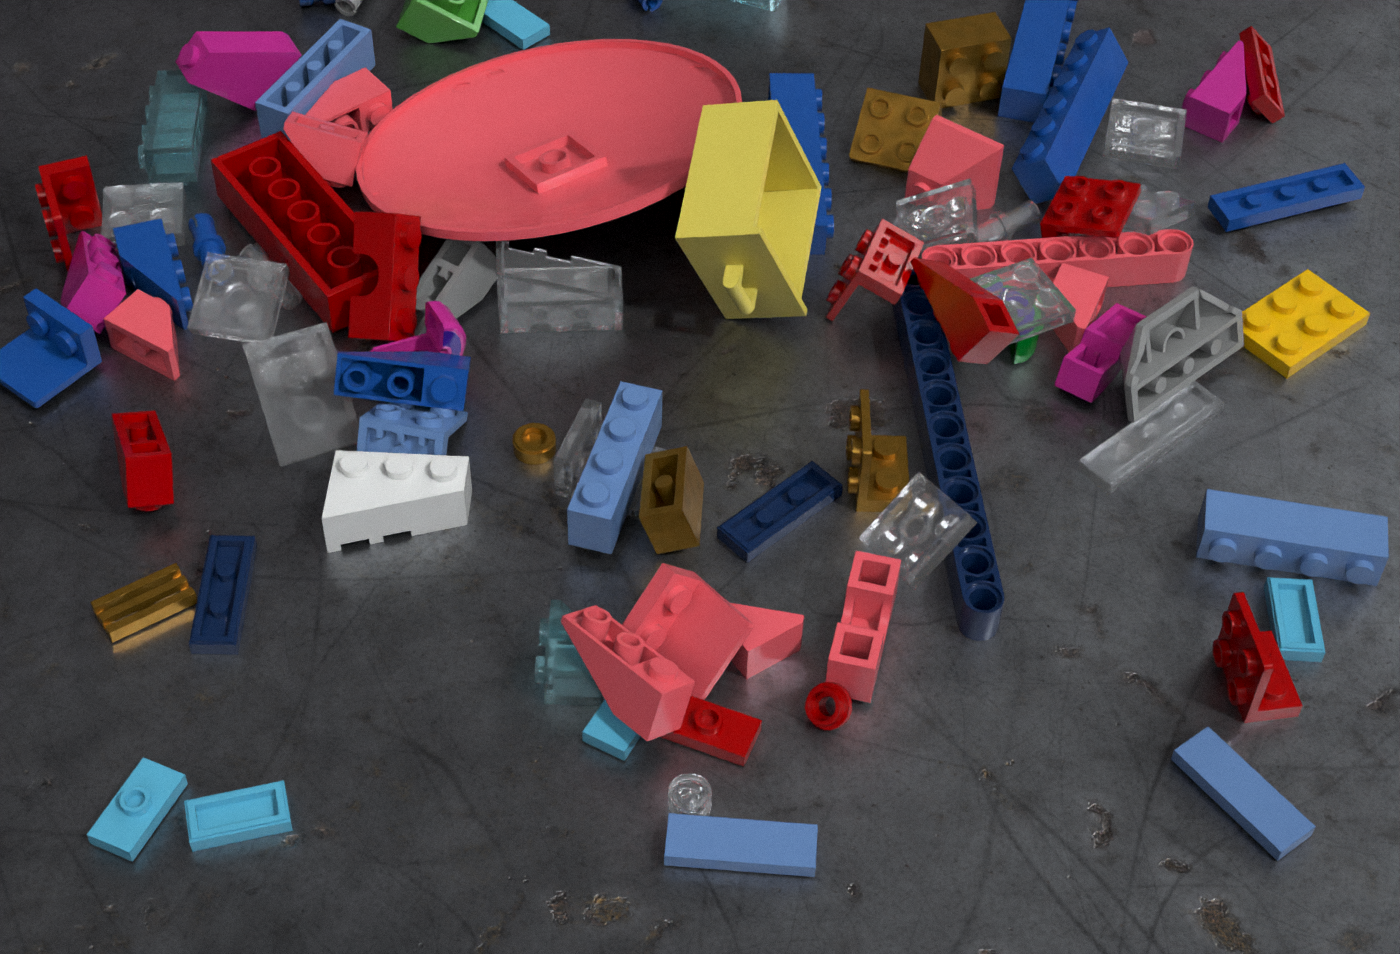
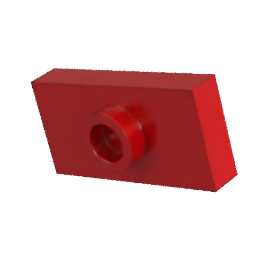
[660,696,762,767]

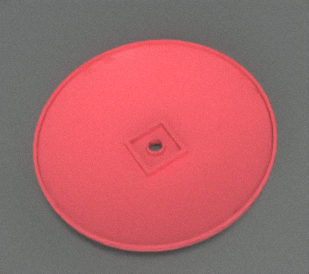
[356,39,742,241]

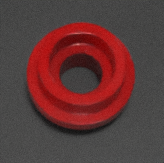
[805,682,852,730]

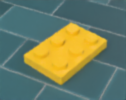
[1242,269,1370,379]

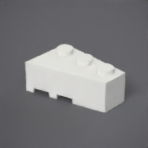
[321,450,472,553]

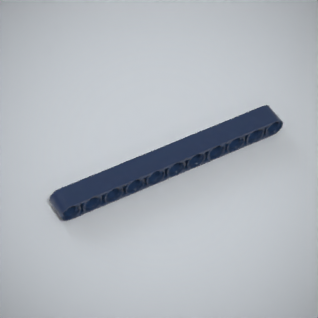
[892,269,1004,641]

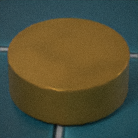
[512,423,556,465]

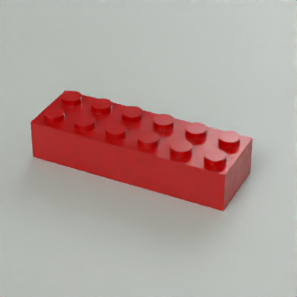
[211,131,379,333]

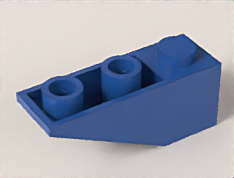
[113,218,194,330]
[333,351,471,411]

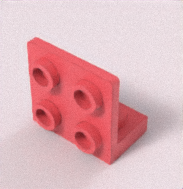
[622,563,753,700]

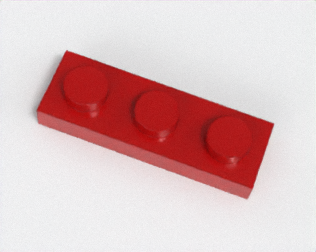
[1239,26,1285,124]

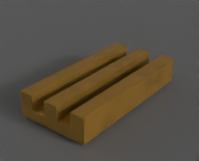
[90,563,197,643]

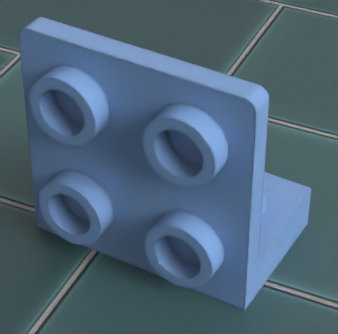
[356,401,468,455]

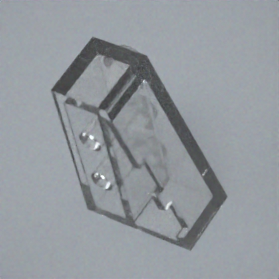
[496,241,623,333]

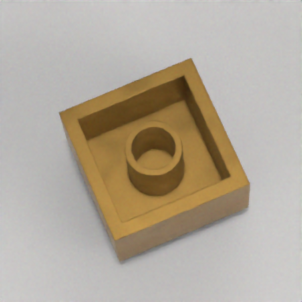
[918,12,1012,108]

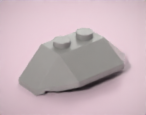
[1120,286,1244,423]

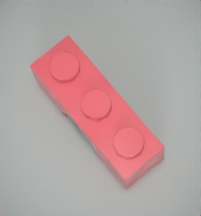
[825,551,901,703]

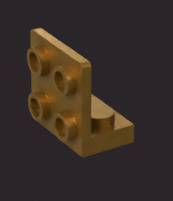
[849,87,942,173]
[846,389,911,513]

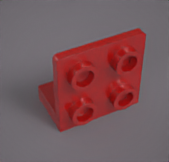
[34,155,105,271]
[1040,176,1141,238]
[825,218,924,322]
[1212,592,1303,723]

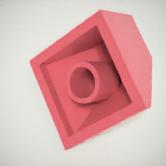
[905,114,1004,214]

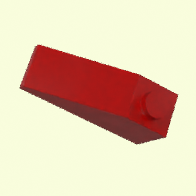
[111,410,174,511]

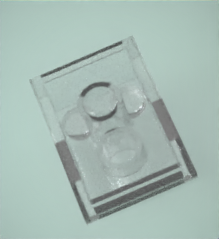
[243,322,359,467]

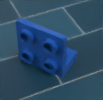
[0,288,102,408]

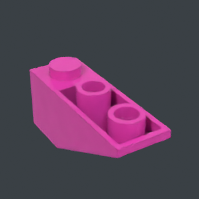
[1182,40,1246,143]
[61,231,126,333]

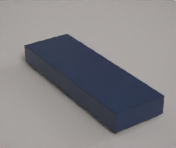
[717,461,843,563]
[189,535,257,655]

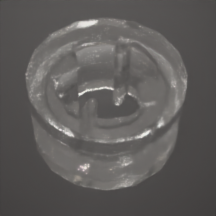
[667,773,712,816]

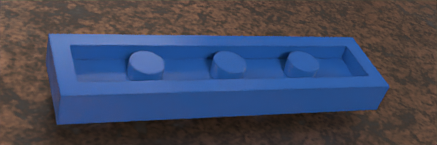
[1207,163,1365,232]

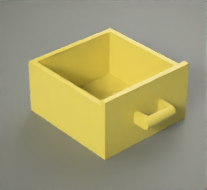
[675,100,821,319]

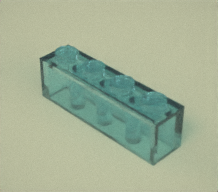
[138,70,208,184]

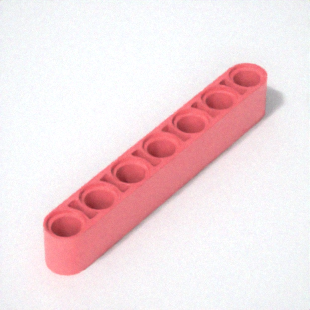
[921,229,1194,293]

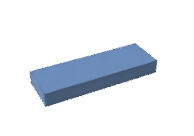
[1171,727,1316,861]
[664,813,818,877]

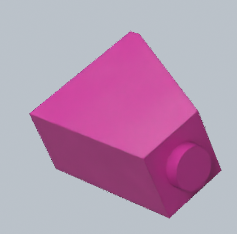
[175,31,302,112]

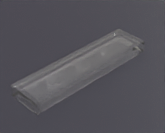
[1077,381,1225,495]

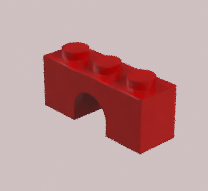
[348,212,422,341]

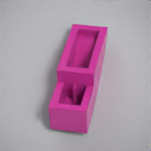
[1054,303,1147,403]

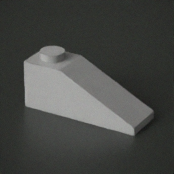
[414,239,505,336]

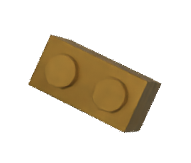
[639,446,704,554]

